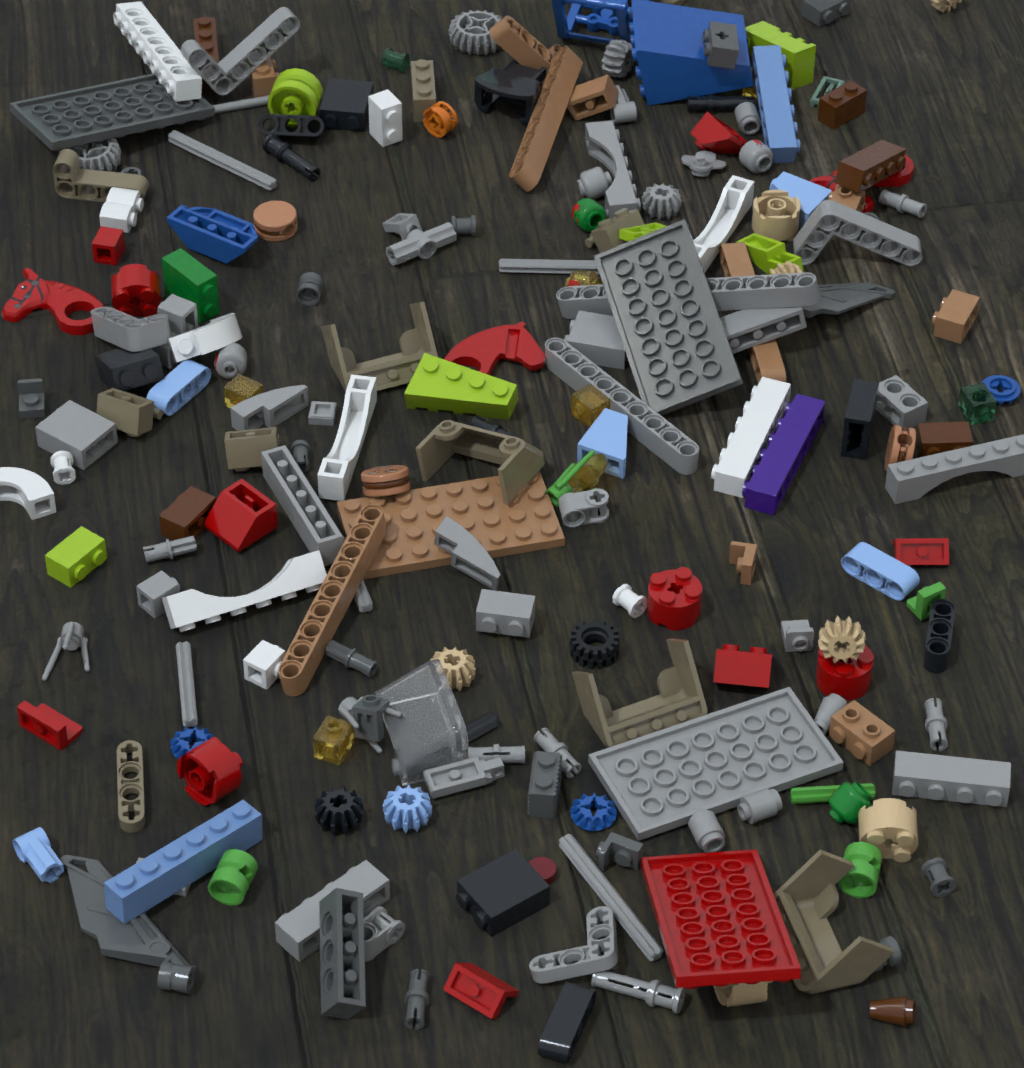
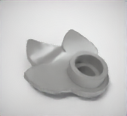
[681,151,726,177]

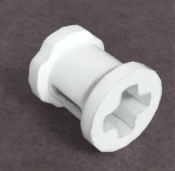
[50,451,76,485]
[612,584,648,618]

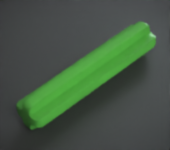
[790,783,875,804]

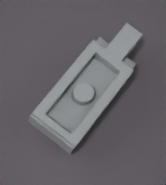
[423,756,505,799]

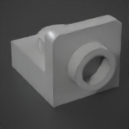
[382,213,422,241]
[781,620,814,652]

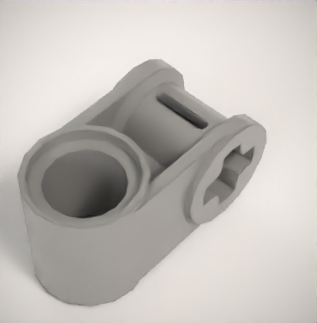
[558,488,609,527]
[364,906,405,962]

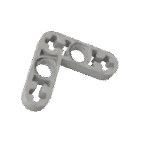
[529,906,618,984]

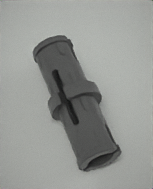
[404,969,429,1030]

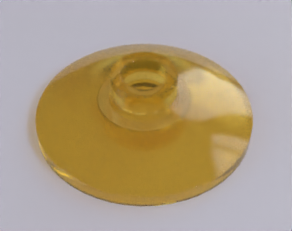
[567,453,608,493]

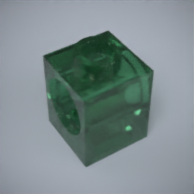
[958,382,996,425]

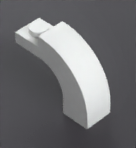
[168,313,242,362]
[0,467,56,520]

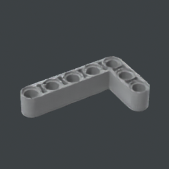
[181,7,300,95]
[793,200,922,266]

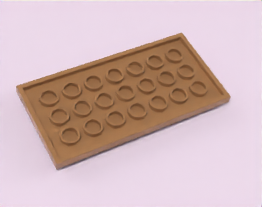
[337,470,565,579]

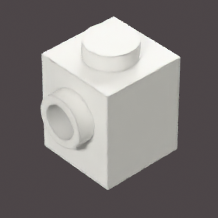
[243,640,285,690]

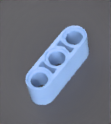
[146,359,211,416]
[841,542,920,601]

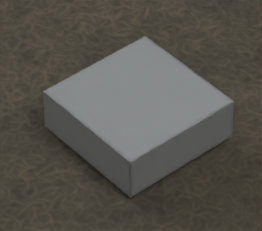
[308,401,337,426]

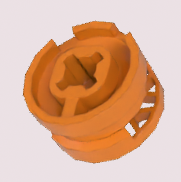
[422,101,458,138]

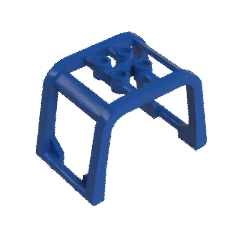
[551,0,651,44]

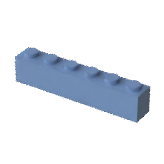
[751,45,800,163]
[104,800,263,924]

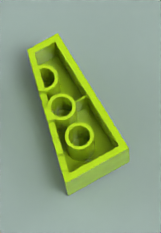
[746,21,816,90]
[404,353,519,420]

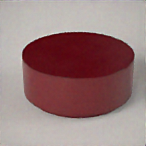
[529,857,556,885]

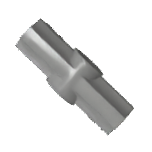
[386,222,457,266]

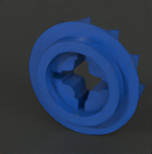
[980,375,1021,406]
[170,725,214,759]
[570,791,617,831]

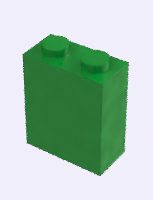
[162,248,220,323]

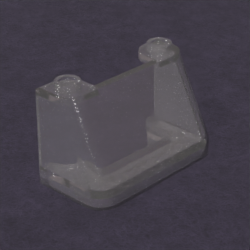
[373,659,468,786]

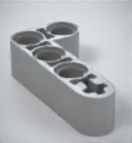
[90,307,171,352]

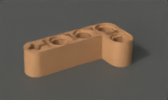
[489,15,562,84]

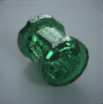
[381,48,410,73]

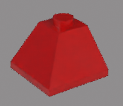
[690,112,747,154]

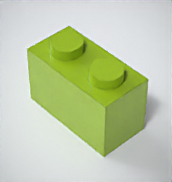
[45,526,107,588]

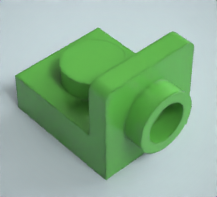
[906,582,946,621]

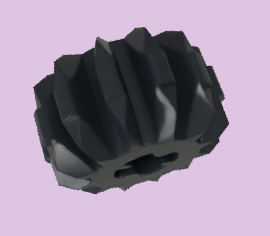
[315,786,363,835]

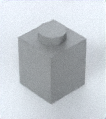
[136,570,180,619]

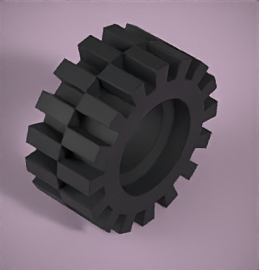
[570,619,620,669]

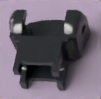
[474,59,546,124]

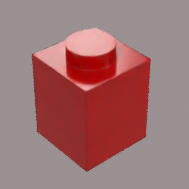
[92,226,125,266]

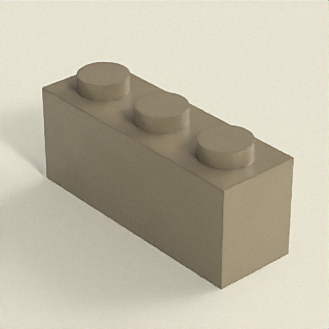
[411,59,436,122]

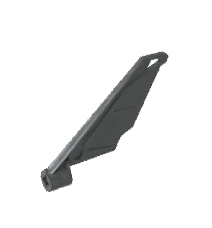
[737,282,895,318]
[60,855,196,994]

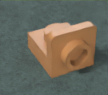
[729,541,757,585]

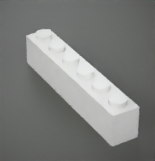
[711,377,791,498]

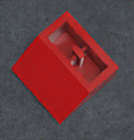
[204,479,278,553]
[713,644,772,688]

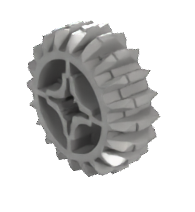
[449,10,502,56]
[59,138,121,172]

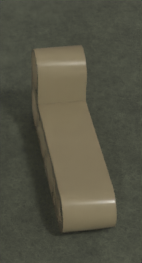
[53,149,149,202]

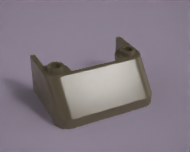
[321,302,438,391]
[416,420,545,504]
[572,638,707,748]
[774,850,895,994]

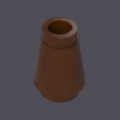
[870,996,916,1027]

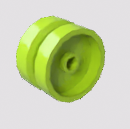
[268,68,323,128]

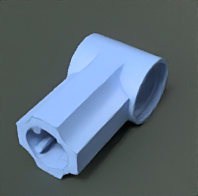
[13,827,64,883]

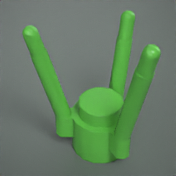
[545,450,597,507]

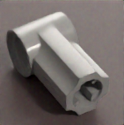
[610,85,637,124]

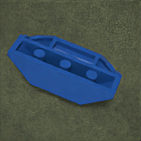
[166,205,258,264]

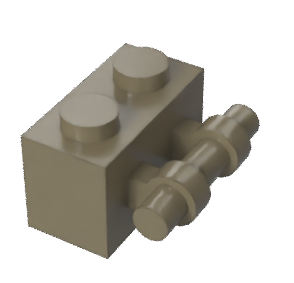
[585,208,644,253]
[96,388,163,437]
[224,427,280,471]

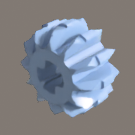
[383,784,432,833]

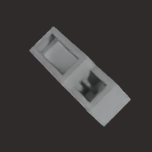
[230,385,309,431]
[434,516,501,591]

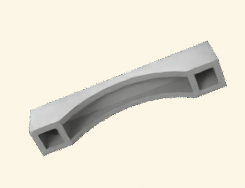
[585,121,641,219]
[885,434,1024,504]

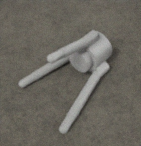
[42,622,90,681]
[338,697,402,753]

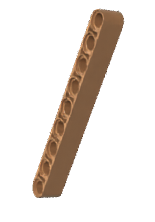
[509,46,583,192]
[719,242,786,384]
[278,504,387,697]

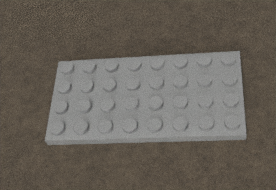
[588,687,844,841]

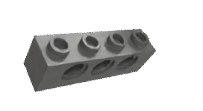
[319,888,366,1019]

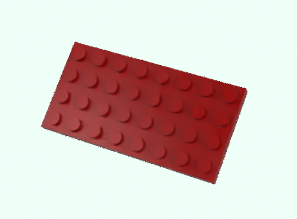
[641,849,801,989]

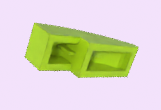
[736,233,804,275]

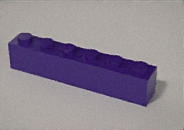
[742,394,826,515]

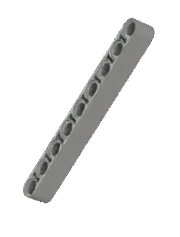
[545,337,699,475]

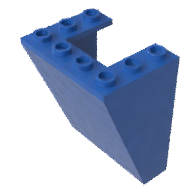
[628,0,754,106]

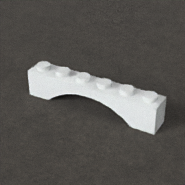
[693,175,754,273]
[317,374,377,501]
[162,550,327,632]

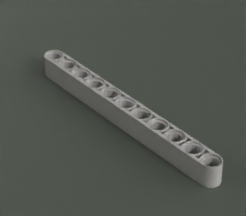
[556,272,821,319]

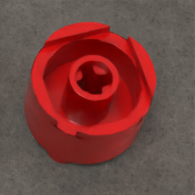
[111,264,161,317]
[647,567,702,631]
[816,645,874,701]
[177,737,243,806]

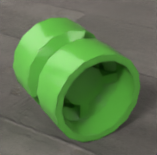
[838,842,883,898]
[208,849,258,906]

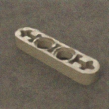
[117,740,146,833]

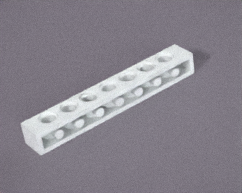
[113,1,202,102]

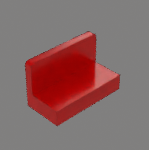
[892,538,949,565]
[17,700,83,751]
[443,962,519,1019]

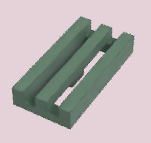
[809,76,845,108]

